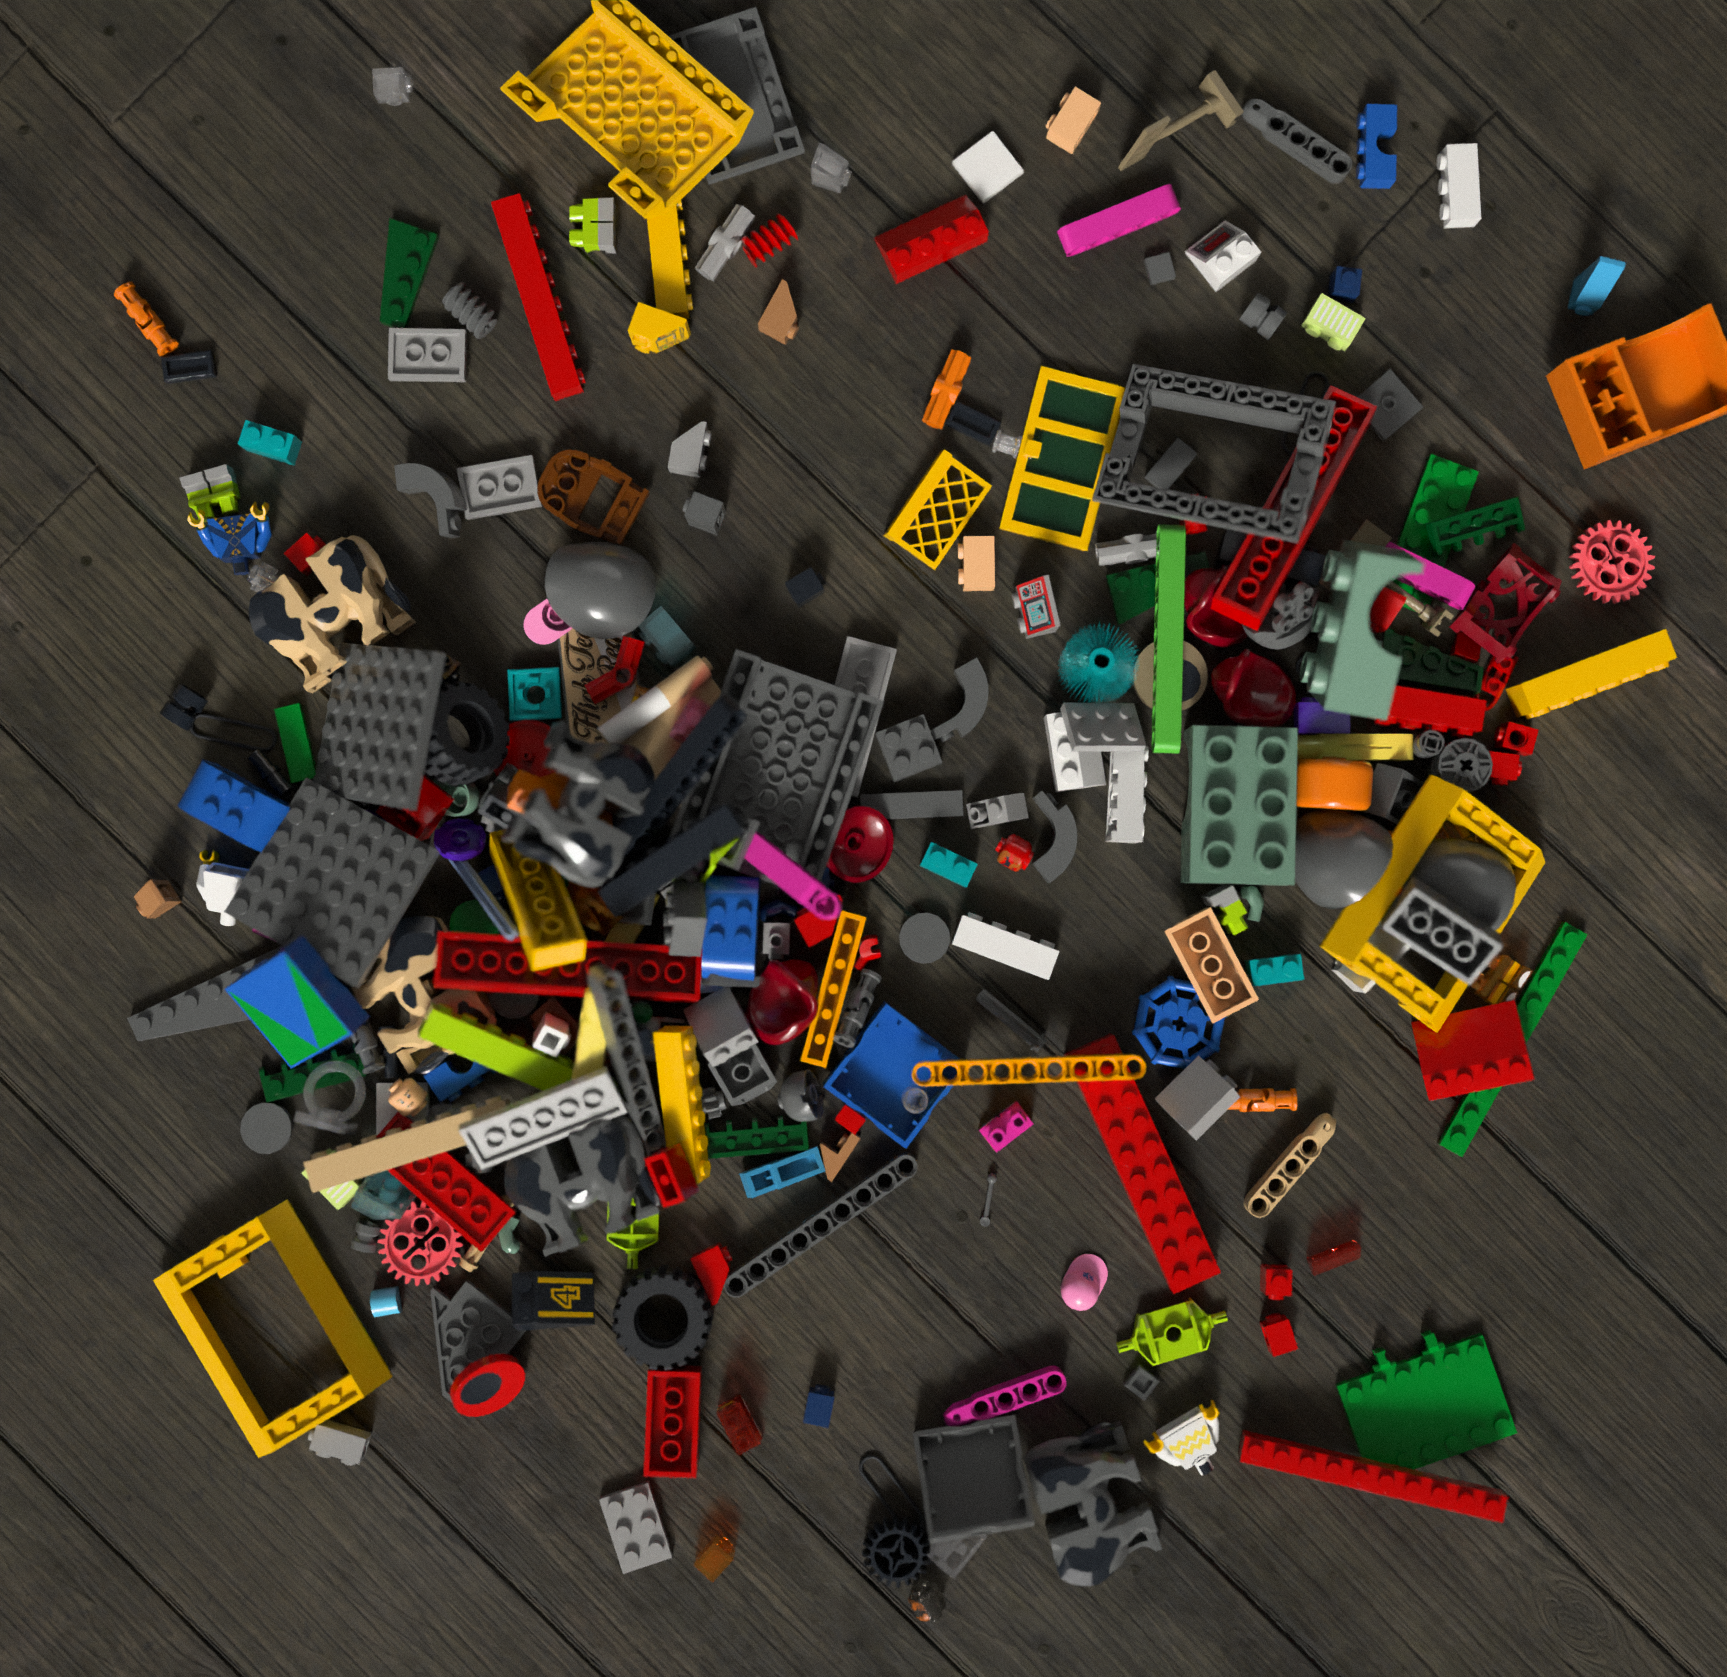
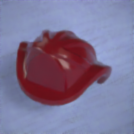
[1184,565,1248,647]
[1211,648,1296,728]
[746,959,819,1045]

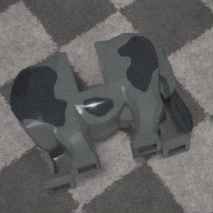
[501,721,655,887]
[504,1115,666,1256]
[1023,1421,1162,1586]

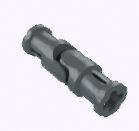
[833,969,882,1048]
[350,994,386,1074]

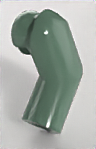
[1240,885,1264,922]
[498,1215,520,1254]

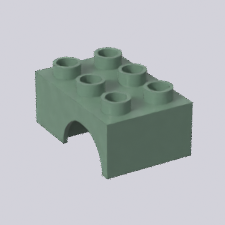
[1299,539,1424,720]
[1181,725,1298,886]

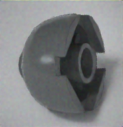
[778,1069,824,1122]

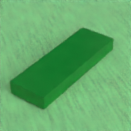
[274,703,316,784]

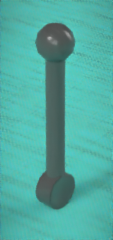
[980,1173,997,1227]

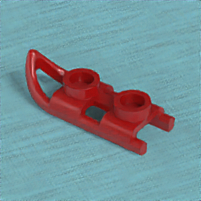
[1474,655,1519,711]

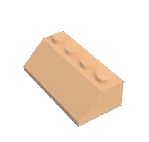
[1164,907,1259,1023]

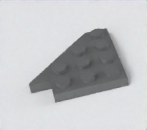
[431,1280,526,1403]

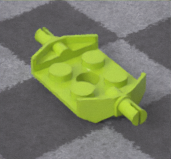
[607,1198,659,1269]
[1116,1298,1228,1366]

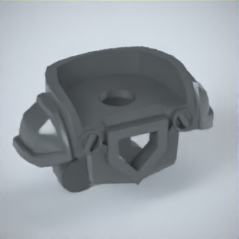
[1242,581,1320,650]

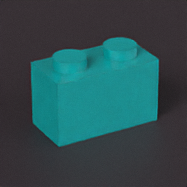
[238,420,302,466]
[919,842,978,888]
[1244,954,1304,986]

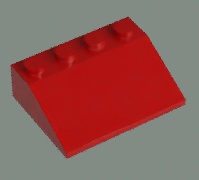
[1411,999,1534,1101]

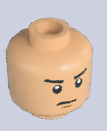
[388,1078,427,1116]

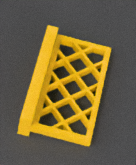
[883,449,992,570]

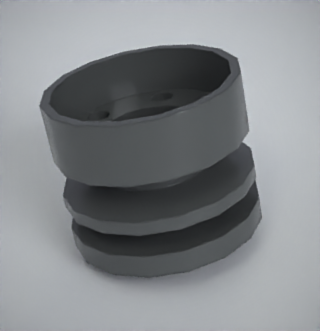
[1427,738,1493,792]

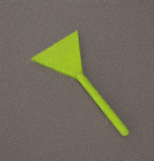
[699,837,739,884]

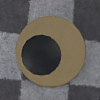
[1132,641,1208,711]

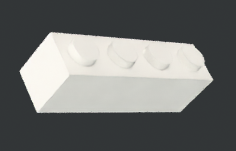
[951,912,1059,980]

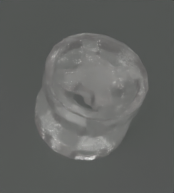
[901,1085,928,1114]

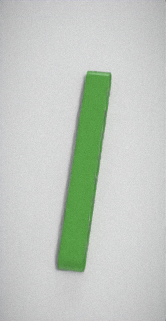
[1152,524,1186,754]

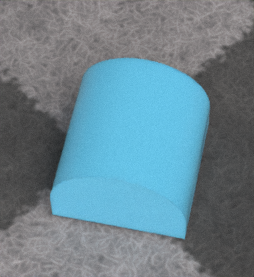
[370,1286,402,1317]

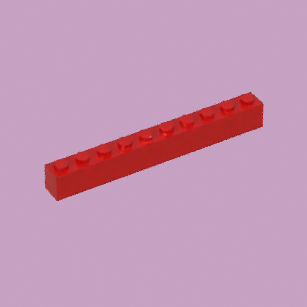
[1238,1430,1508,1523]

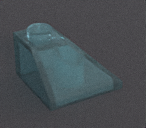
[351,1170,416,1220]

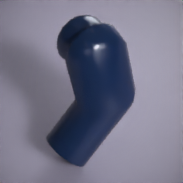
[760,899,798,923]

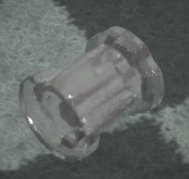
[992,430,1022,459]

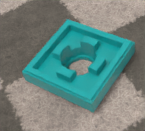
[507,667,562,721]

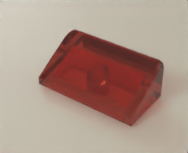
[1306,1240,1361,1276]

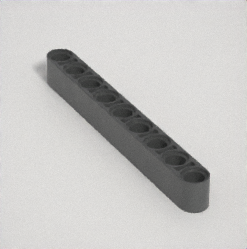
[588,964,666,1166]
[724,1152,918,1298]

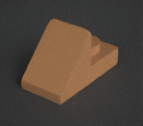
[820,1132,860,1182]

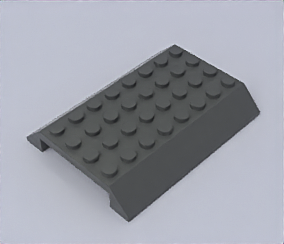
[671,649,884,885]

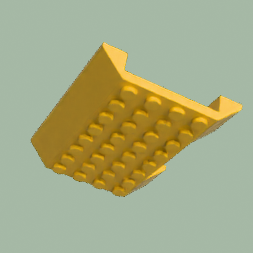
[500,0,754,219]

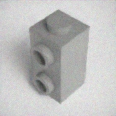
[308,1420,372,1465]

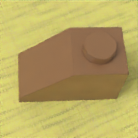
[758,279,799,345]
[134,880,182,918]

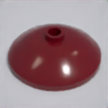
[827,806,893,882]

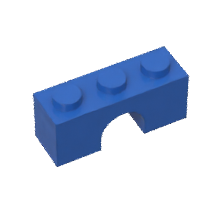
[1356,104,1397,189]
[424,1060,498,1102]

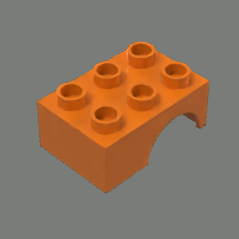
[1546,304,1727,469]

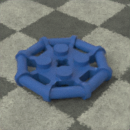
[1132,976,1227,1069]

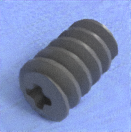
[442,281,497,339]

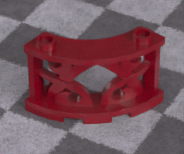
[1449,543,1562,664]

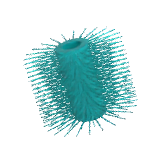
[1058,624,1141,703]

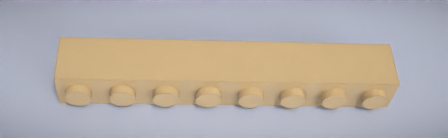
[304,1096,510,1193]

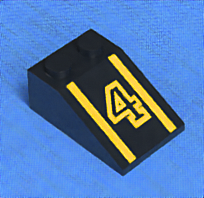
[512,1271,595,1331]

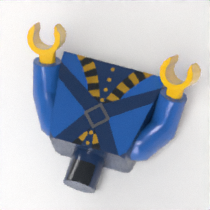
[188,502,272,575]

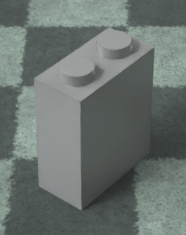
[683,987,758,1067]
[1155,1056,1240,1140]

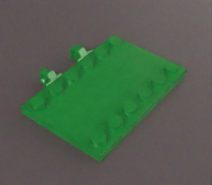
[1335,1330,1517,1470]

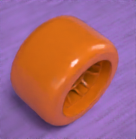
[1296,757,1373,811]

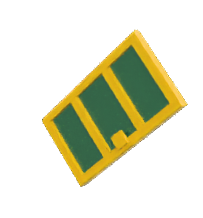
[999,366,1125,551]

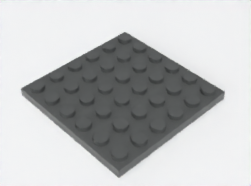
[313,643,446,811]
[224,778,440,988]

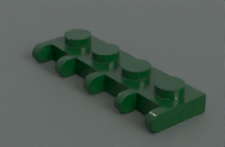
[1426,497,1525,558]
[258,1042,368,1103]
[704,1115,809,1159]

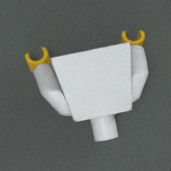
[196,849,250,926]

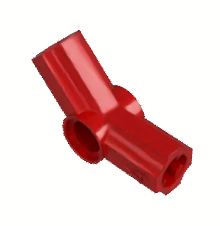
[585,636,645,705]

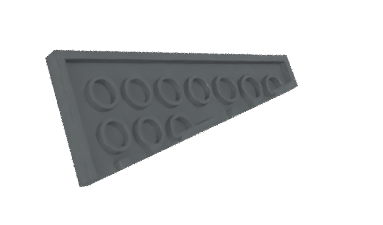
[127,946,340,1041]

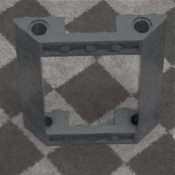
[1092,364,1336,543]

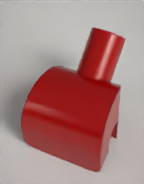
[853,935,881,971]

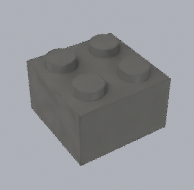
[875,714,942,782]
[663,881,707,956]

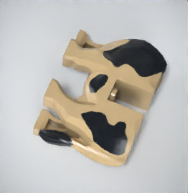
[249,535,416,693]
[351,916,497,1074]

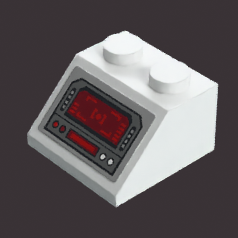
[1185,220,1261,292]

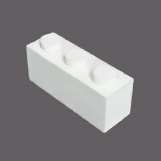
[1437,143,1481,228]

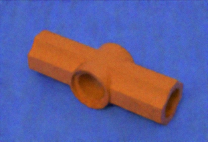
[922,349,971,429]

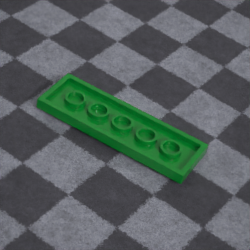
[1380,454,1479,612]

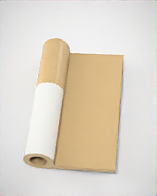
[597,656,721,779]

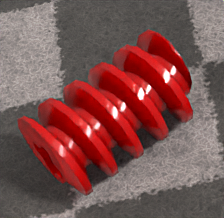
[742,214,798,268]

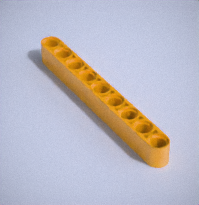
[912,1053,1146,1086]

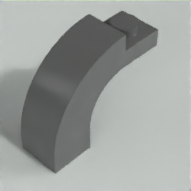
[394,463,467,538]
[930,658,989,743]
[1032,791,1077,883]

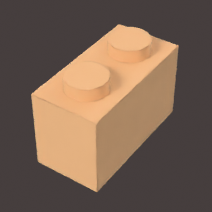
[1046,87,1101,154]
[958,536,995,591]

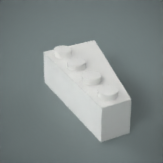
[1105,746,1149,843]

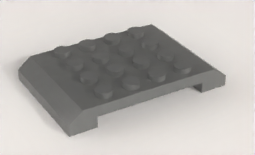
[669,7,805,185]

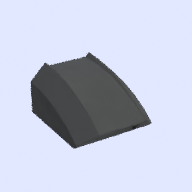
[705,1043,777,1106]

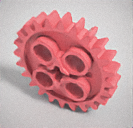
[1569,520,1655,604]
[378,1201,464,1286]

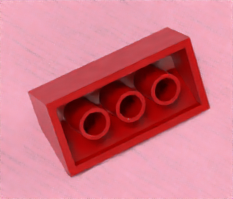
[874,195,989,284]

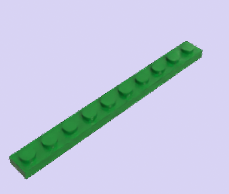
[1437,922,1587,1157]

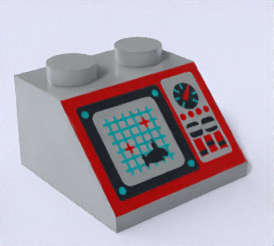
[1011,575,1060,639]

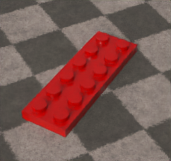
[376,1112,517,1252]

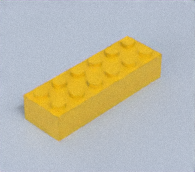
[1506,629,1677,719]
[489,829,586,970]

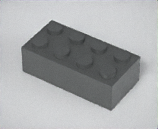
[1381,877,1503,985]

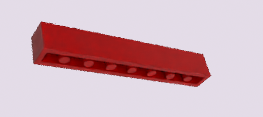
[491,193,586,401]

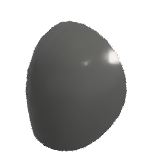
[545,542,656,639]
[1295,809,1393,909]
[1402,838,1516,930]

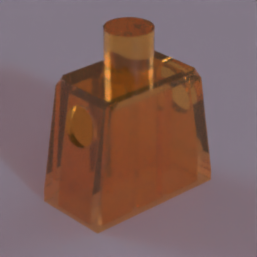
[566,880,623,935]

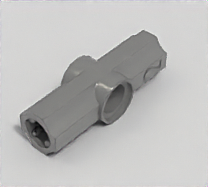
[695,204,755,281]
[1095,533,1157,566]

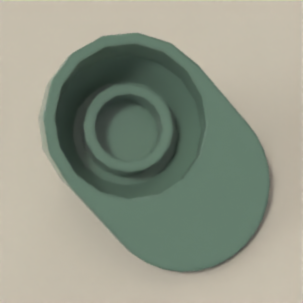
[433,779,479,816]

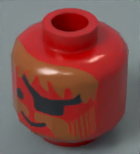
[995,834,1035,872]

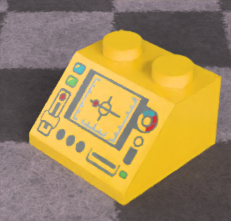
[628,302,691,353]

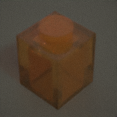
[693,1535,735,1583]

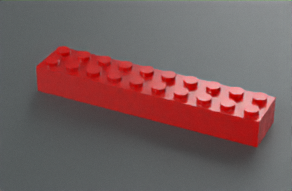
[1211,385,1377,631]
[434,931,702,1003]
[1064,1033,1221,1294]

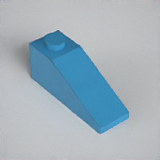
[1567,256,1626,316]

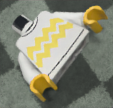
[1143,1400,1219,1475]

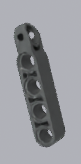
[1241,99,1352,183]

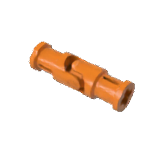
[114,282,179,357]
[1228,1088,1297,1112]

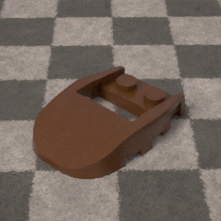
[537,450,650,546]

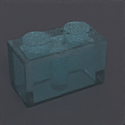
[638,606,696,667]

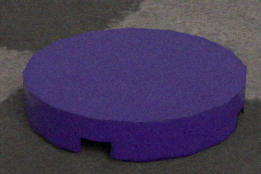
[434,818,486,861]

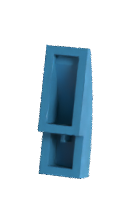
[739,1147,825,1198]

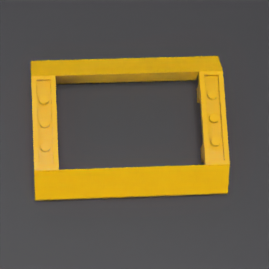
[1319,775,1546,1033]
[153,1199,393,1458]

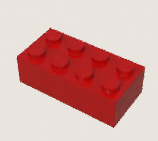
[1367,685,1487,739]
[644,1365,702,1478]

